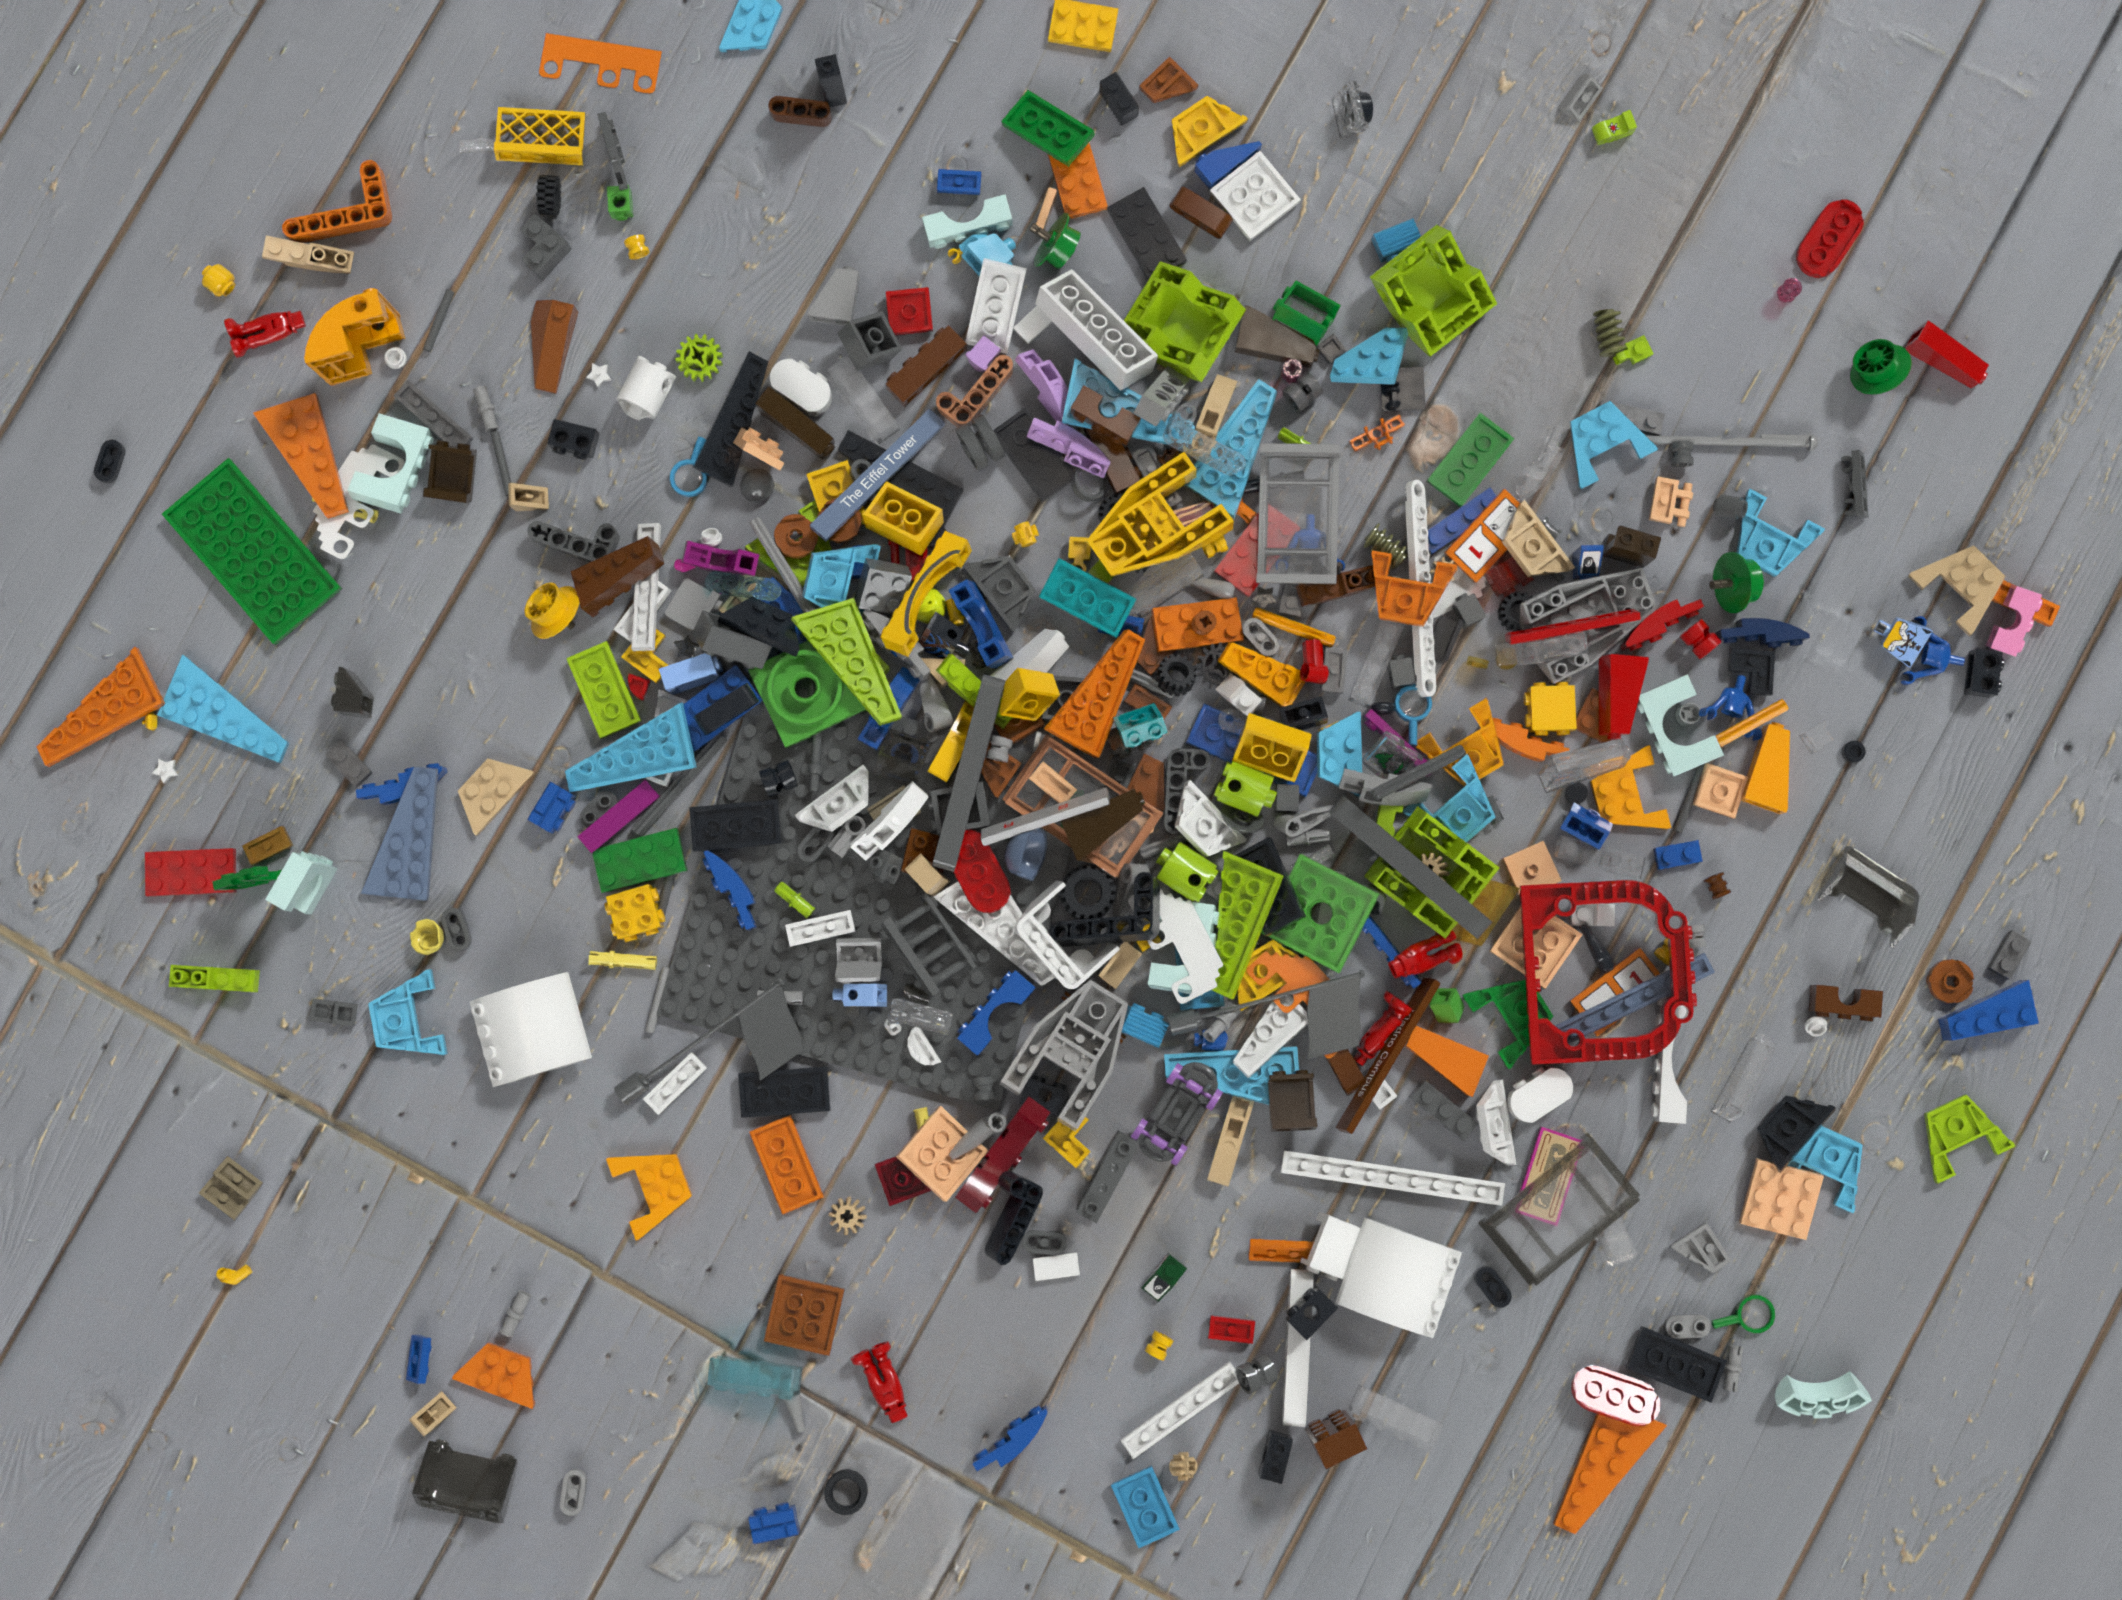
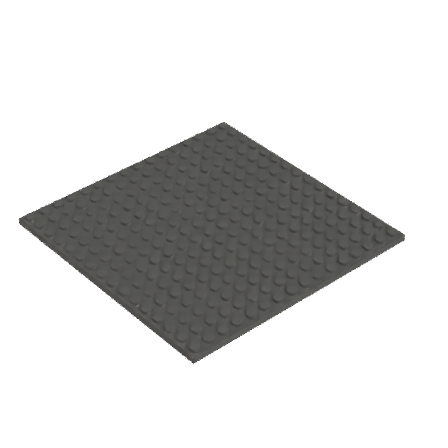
[657,683,1092,1110]

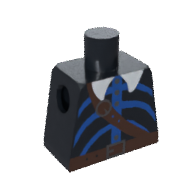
[918,612,970,659]

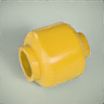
[202,264,236,297]

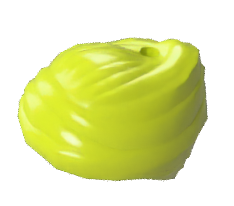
[917,588,946,624]

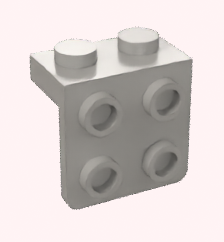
[665,578,723,631]
[835,938,882,984]

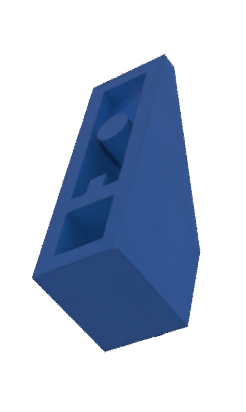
[1194,141,1262,190]

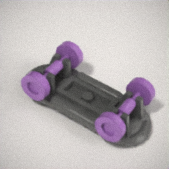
[1131,1062,1223,1166]

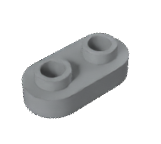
[1242,618,1279,657]
[1664,1314,1711,1339]
[560,1469,587,1516]

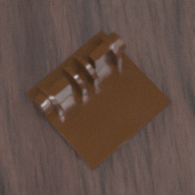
[900,828,944,874]

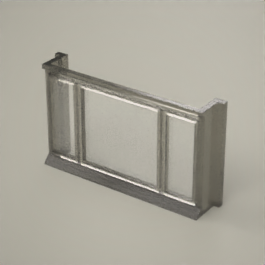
[1478,1132,1640,1286]

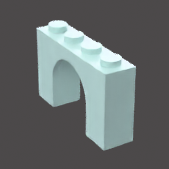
[347,413,434,514]
[1637,674,1724,776]
[265,851,338,915]
[1148,901,1220,996]

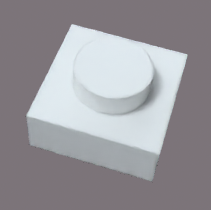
[1372,1080,1397,1110]

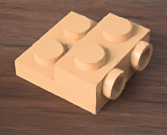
[733,427,784,470]

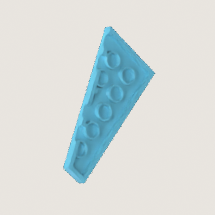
[1184,379,1277,518]
[157,654,289,763]
[565,702,697,792]

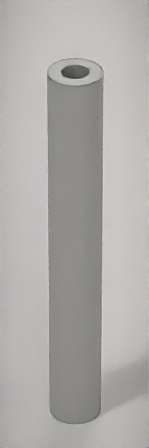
[645,967,670,1033]

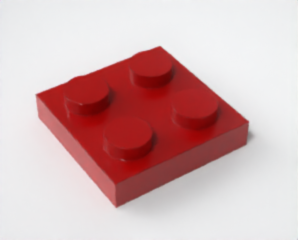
[886,287,933,335]

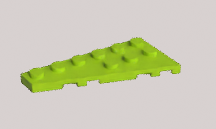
[791,598,902,726]
[1212,851,1284,999]

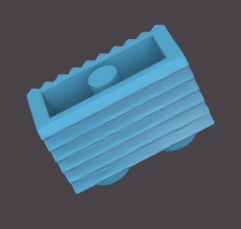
[1371,218,1421,263]
[1122,1003,1169,1048]

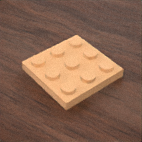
[1489,905,1583,989]
[896,1106,988,1202]
[1739,1158,1824,1240]

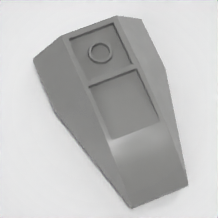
[1519,568,1658,684]

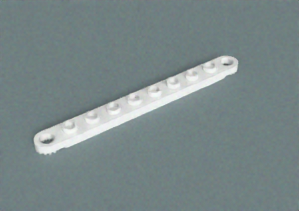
[1405,480,1436,697]

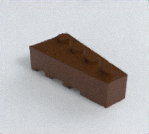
[570,536,665,618]

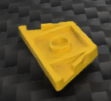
[1171,96,1248,168]
[1237,940,1302,1011]

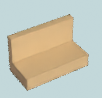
[1098,942,1142,989]

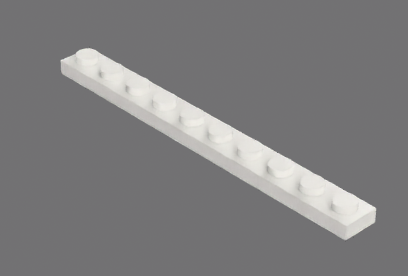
[1280,1150,1505,1206]

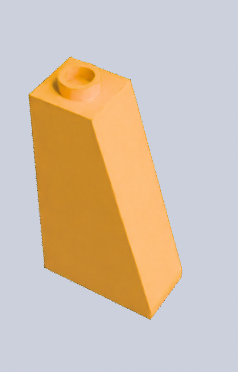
[1741,722,1790,814]

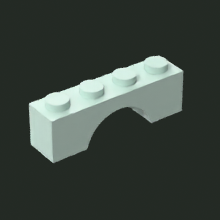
[922,194,1013,249]

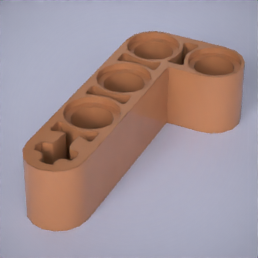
[936,355,1013,427]

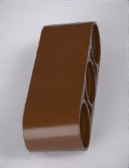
[768,96,832,127]
[1169,187,1233,239]
[1326,1049,1364,1096]

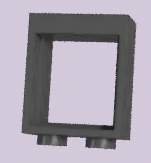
[927,782,991,836]

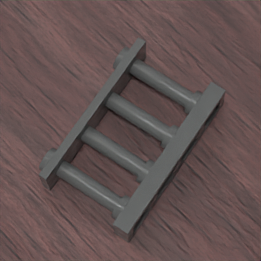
[880,893,977,999]
[1076,1130,1140,1224]

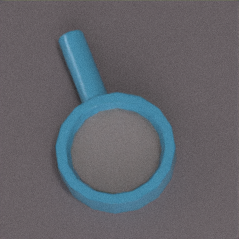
[670,436,708,497]
[1394,685,1432,747]

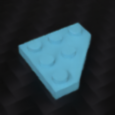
[1330,327,1408,385]

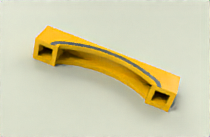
[881,531,972,657]

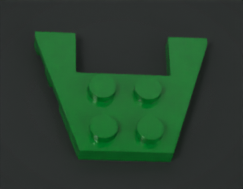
[212,866,282,890]
[1461,979,1554,1069]

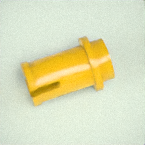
[945,598,965,626]

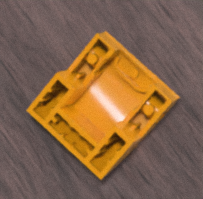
[304,288,406,386]

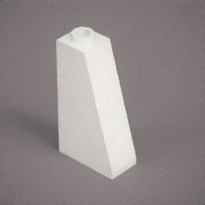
[990,629,1069,697]

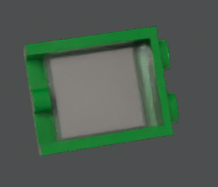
[1272,280,1341,346]

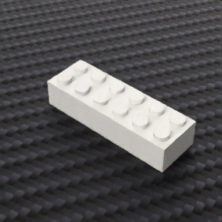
[1035,269,1158,391]

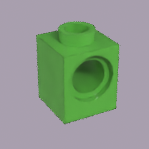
[607,185,634,221]

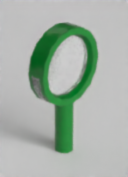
[1711,1294,1775,1333]

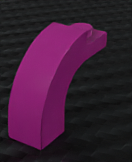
[681,541,760,577]

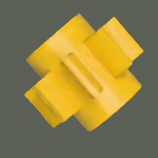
[1012,521,1039,548]

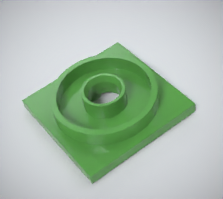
[748,640,866,749]
[1261,854,1380,973]

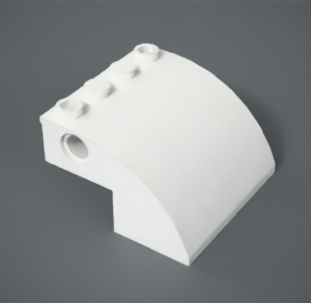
[469,972,592,1087]
[1335,1217,1462,1338]

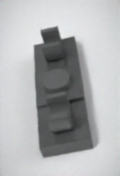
[1841,450,1869,519]

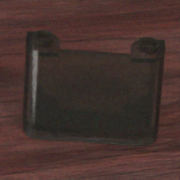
[412,1439,518,1523]

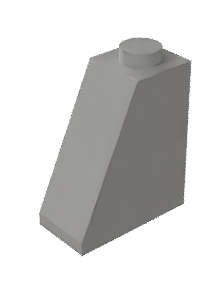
[808,266,860,326]

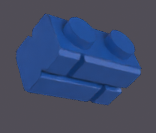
[527,782,576,834]
[748,1502,800,1545]

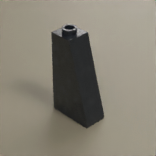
[815,54,847,107]

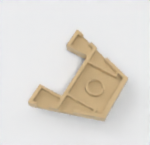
[1908,545,2006,637]

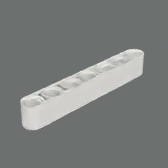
[1282,1269,1314,1427]

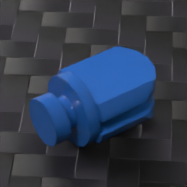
[1194,1029,1228,1051]

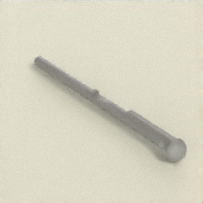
[1645,434,1818,451]

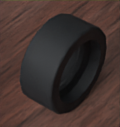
[824,1469,868,1515]

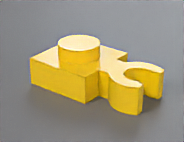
[1068,536,1091,572]

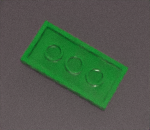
[1001,90,1095,167]
[1426,413,1515,508]
[592,828,688,893]

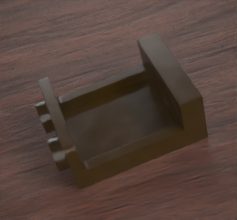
[423,440,477,503]
[1602,526,1661,568]
[1267,1070,1318,1132]

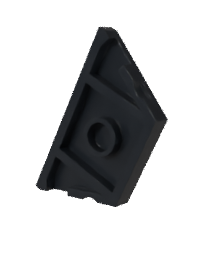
[717,597,800,657]
[1757,1095,1836,1173]

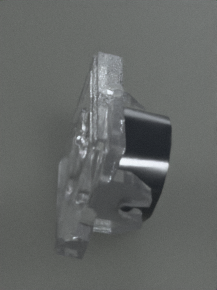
[1331,80,1373,139]

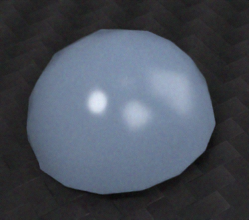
[1004,828,1047,881]

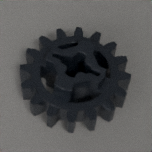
[1196,642,1240,689]

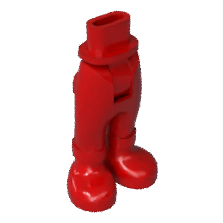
[224,310,306,358]
[1388,930,1463,978]
[1353,990,1413,1066]
[850,1341,908,1423]

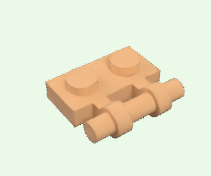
[1648,476,1693,527]

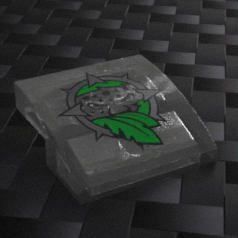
[1362,731,1423,779]

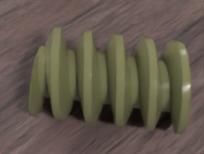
[1593,309,1626,357]
[1364,523,1408,570]

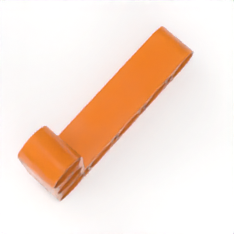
[282,160,392,243]

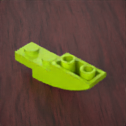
[936,654,1012,729]
[168,965,260,992]

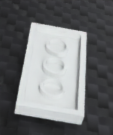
[965,258,1027,354]

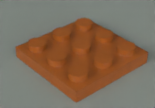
[764,1274,845,1356]

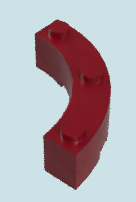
[955,1097,1051,1213]

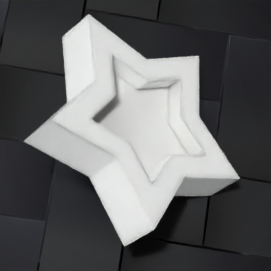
[586,363,612,388]
[152,759,179,784]

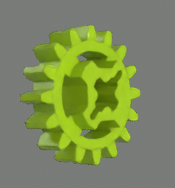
[675,334,723,382]

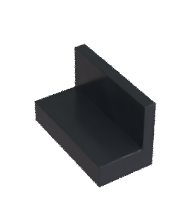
[1433,616,1464,665]

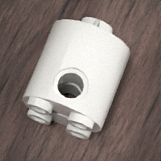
[616,356,676,421]

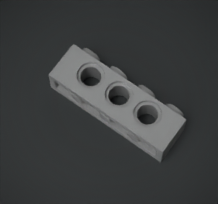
[1134,366,1190,426]

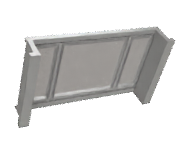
[1256,443,1340,584]

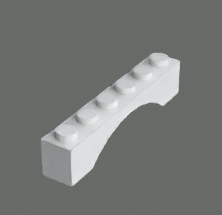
[1651,990,1693,1124]

